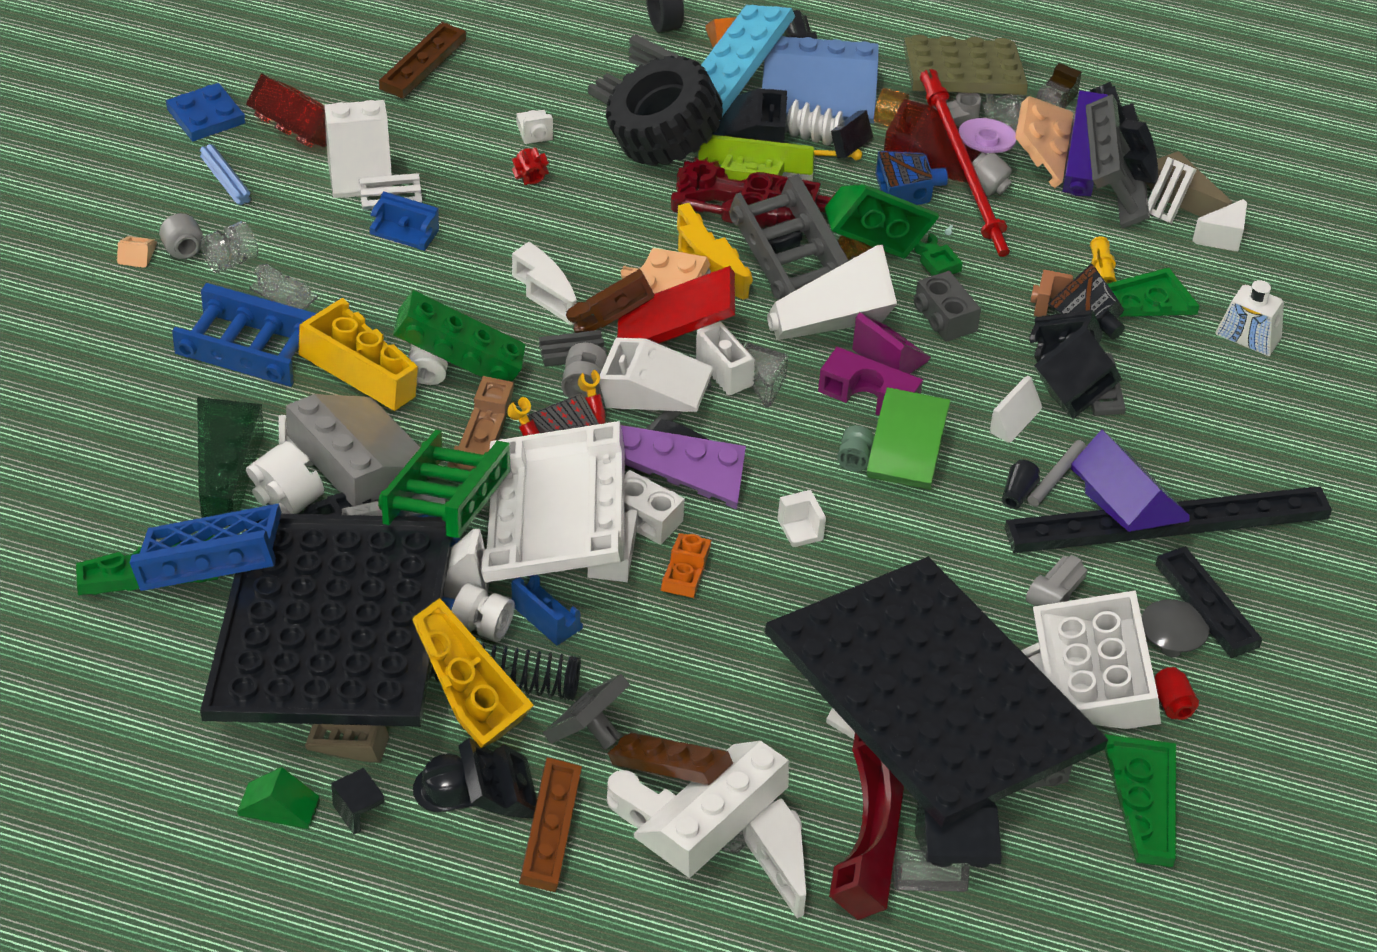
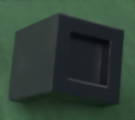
[331,768,385,834]

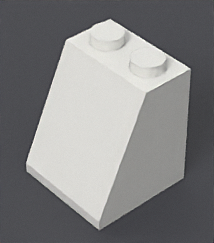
[324,100,393,198]

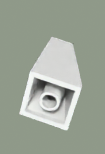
[767,245,897,340]

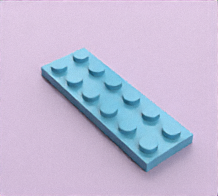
[701,5,795,121]

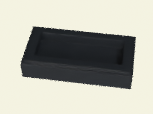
[831,110,873,158]

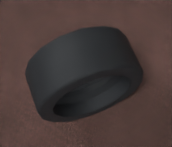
[646,0,684,32]

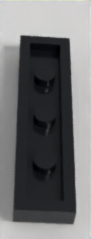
[1155,546,1262,659]

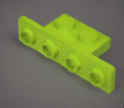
[698,135,814,181]

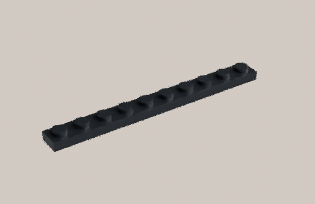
[1005,486,1332,553]

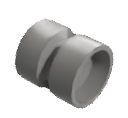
[561,342,608,398]

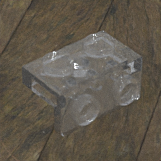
[982,94,1026,133]

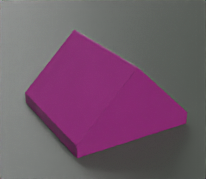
[852,312,931,374]

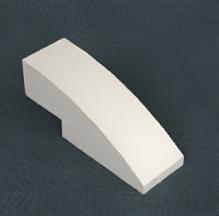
[512,242,577,325]

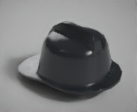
[413,753,476,813]

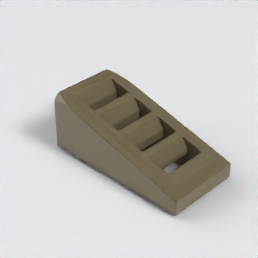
[305,724,389,763]

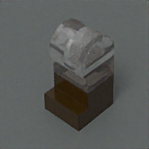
[1036,63,1082,109]

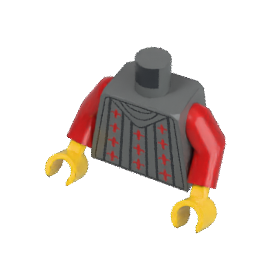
[507,370,606,436]

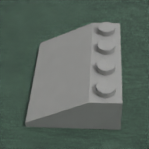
[286,394,430,506]

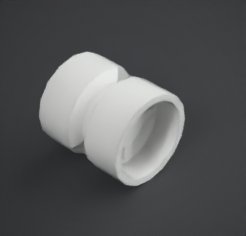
[452,583,515,642]

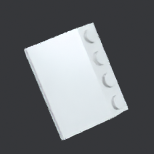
[1033,590,1161,729]

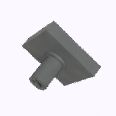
[543,674,630,750]

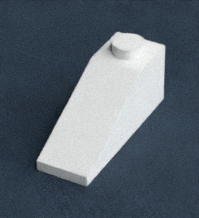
[741,799,806,918]

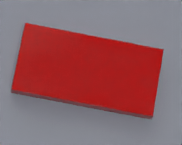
[617,266,735,344]

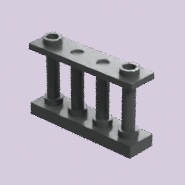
[1086,94,1150,229]
[729,174,849,299]

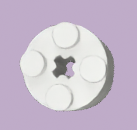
[246,441,324,514]

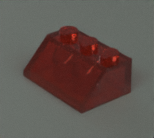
[246,73,327,148]

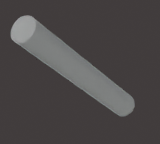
[1027,440,1086,507]

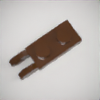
[566,269,655,333]

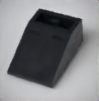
[712,88,787,143]

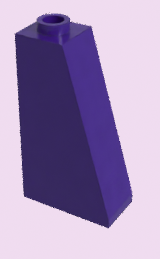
[1062,90,1108,197]

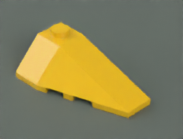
[412,598,534,748]

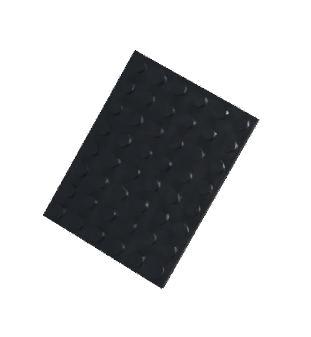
[200,514,453,727]
[764,556,1108,827]

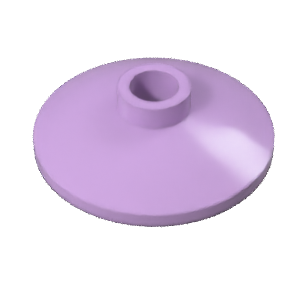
[959,118,1016,153]

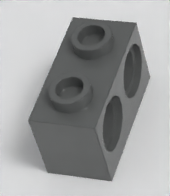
[914,271,981,342]

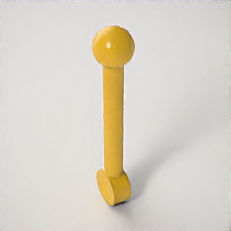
[814,149,863,160]

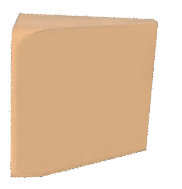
[117,236,157,268]

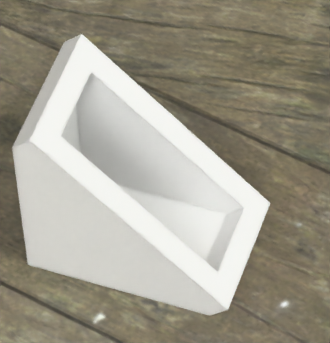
[1193,199,1247,252]

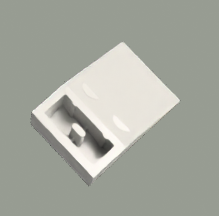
[599,338,713,412]

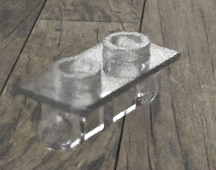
[250,264,318,310]

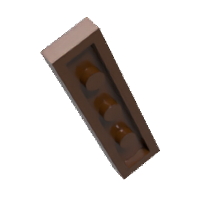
[379,22,466,99]
[607,733,733,785]

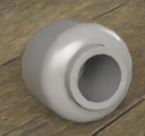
[972,152,1012,196]
[159,213,204,259]

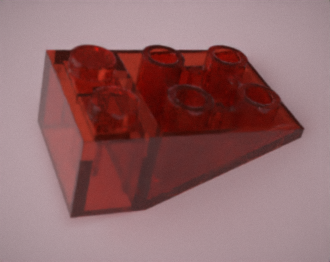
[884,99,981,183]

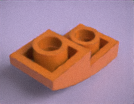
[661,533,712,598]

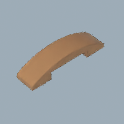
[447,376,514,471]

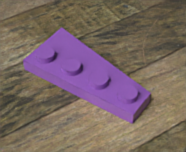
[621,425,746,509]

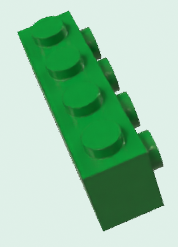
[393,290,526,382]

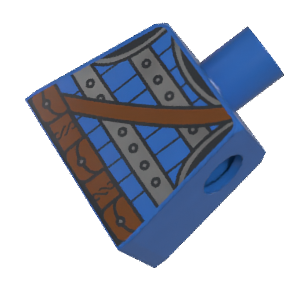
[875,151,948,205]

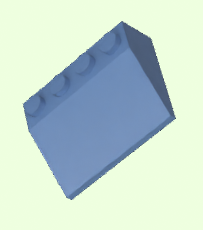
[762,35,879,123]

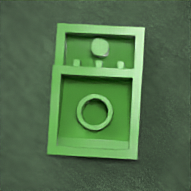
[867,387,950,490]

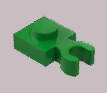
[914,233,963,276]

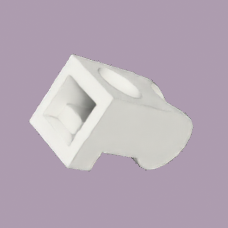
[607,770,676,829]

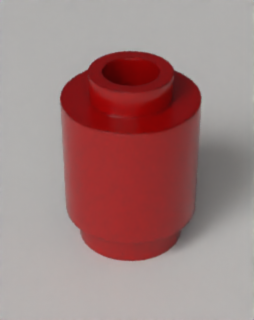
[1154,667,1199,720]

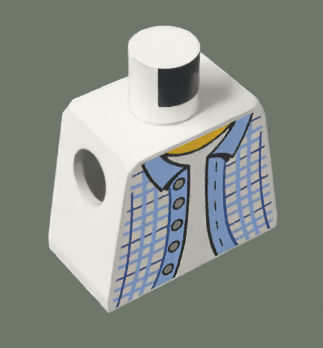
[1216,280,1284,356]

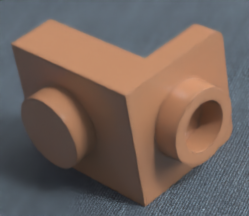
[1030,270,1073,317]

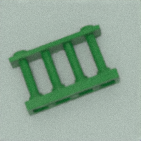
[378,430,510,538]

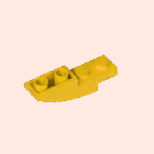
[677,203,753,300]

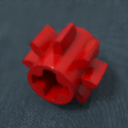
[512,147,549,185]

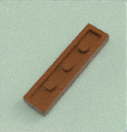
[519,757,582,893]

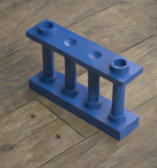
[172,283,317,387]

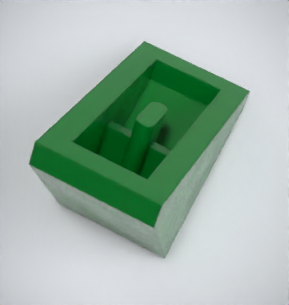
[237,767,320,830]

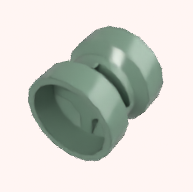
[837,425,874,471]

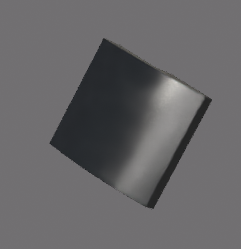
[458,738,537,818]

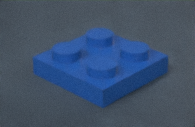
[166,83,245,142]

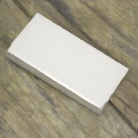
[990,375,1042,443]

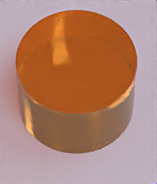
[874,87,909,129]

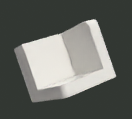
[778,490,826,547]

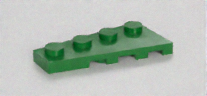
[76,535,218,595]
[1104,734,1176,867]

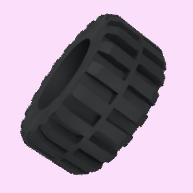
[606,55,723,166]

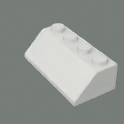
[634,741,789,878]

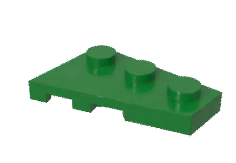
[1107,267,1200,317]

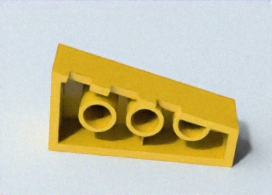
[298,298,418,411]

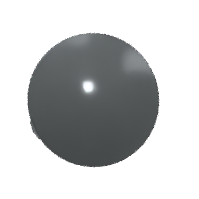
[1141,599,1209,657]

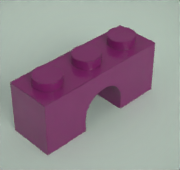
[818,346,923,416]

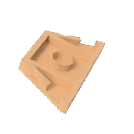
[1015,96,1074,188]

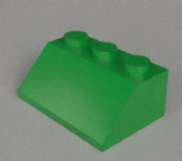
[825,184,939,259]

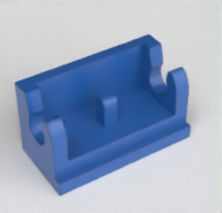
[370,191,439,251]
[512,575,583,646]

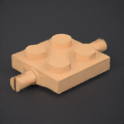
[621,248,710,294]

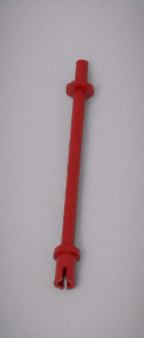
[920,69,1010,257]

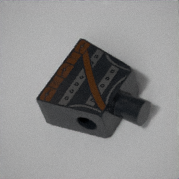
[1048,264,1125,340]

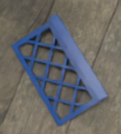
[129,503,282,591]

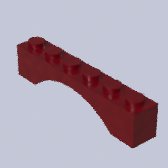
[829,733,904,920]

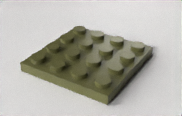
[903,35,1028,95]

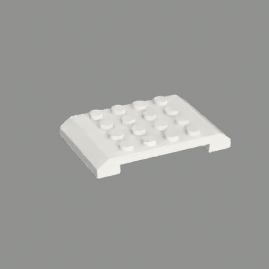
[481,421,625,583]

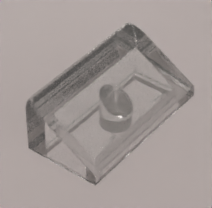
[892,849,970,892]

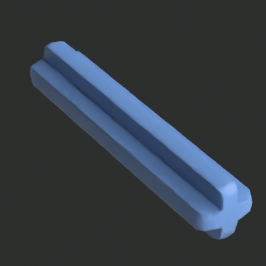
[200,144,251,205]

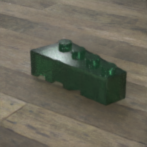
[197,397,264,526]

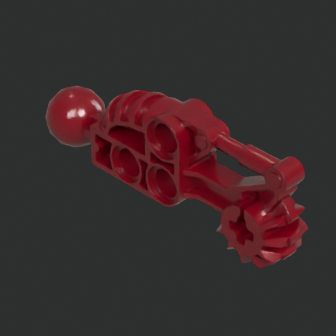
[671,157,835,229]

